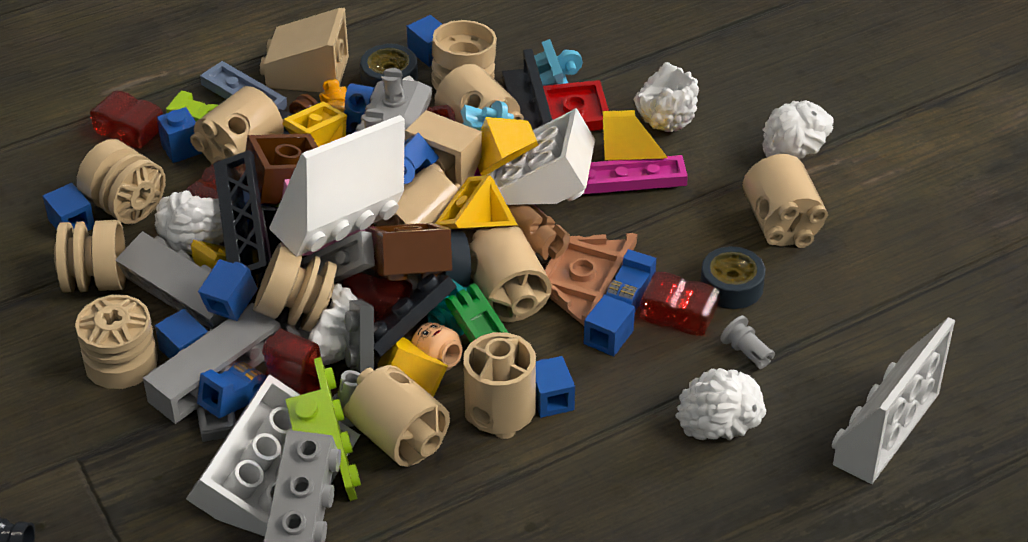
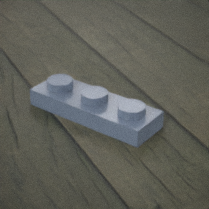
[200,61,287,110]

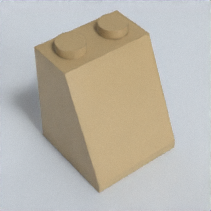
[260,8,349,92]

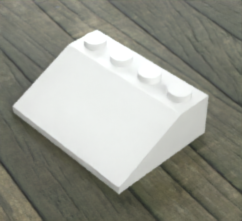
[487,108,595,205]
[269,115,405,257]
[832,317,955,484]
[186,374,360,536]

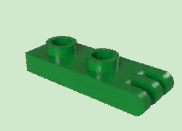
[445,283,509,343]

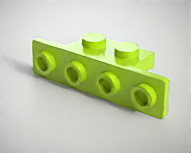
[285,357,361,501]

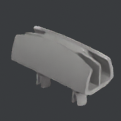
[356,68,432,140]

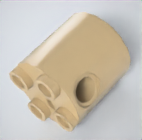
[435,64,524,124]
[190,86,284,170]
[742,154,828,248]
[376,163,462,226]
[469,226,552,322]
[463,332,536,439]
[343,365,450,467]

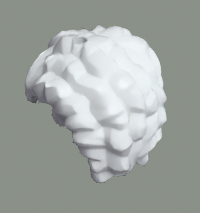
[633,62,699,132]
[762,100,834,159]
[155,190,224,255]
[287,284,358,365]
[675,368,766,440]

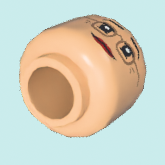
[411,323,462,371]

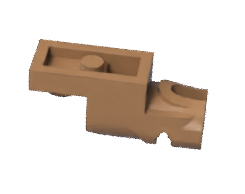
[488,204,570,260]

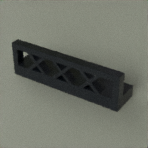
[502,49,552,130]
[213,150,270,286]

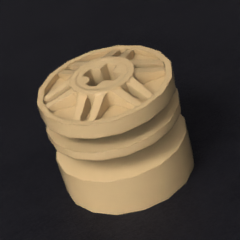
[431,20,497,90]
[77,139,166,224]
[54,220,126,292]
[253,242,337,332]
[75,295,158,389]

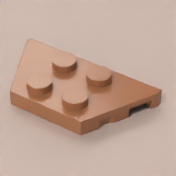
[544,233,637,326]

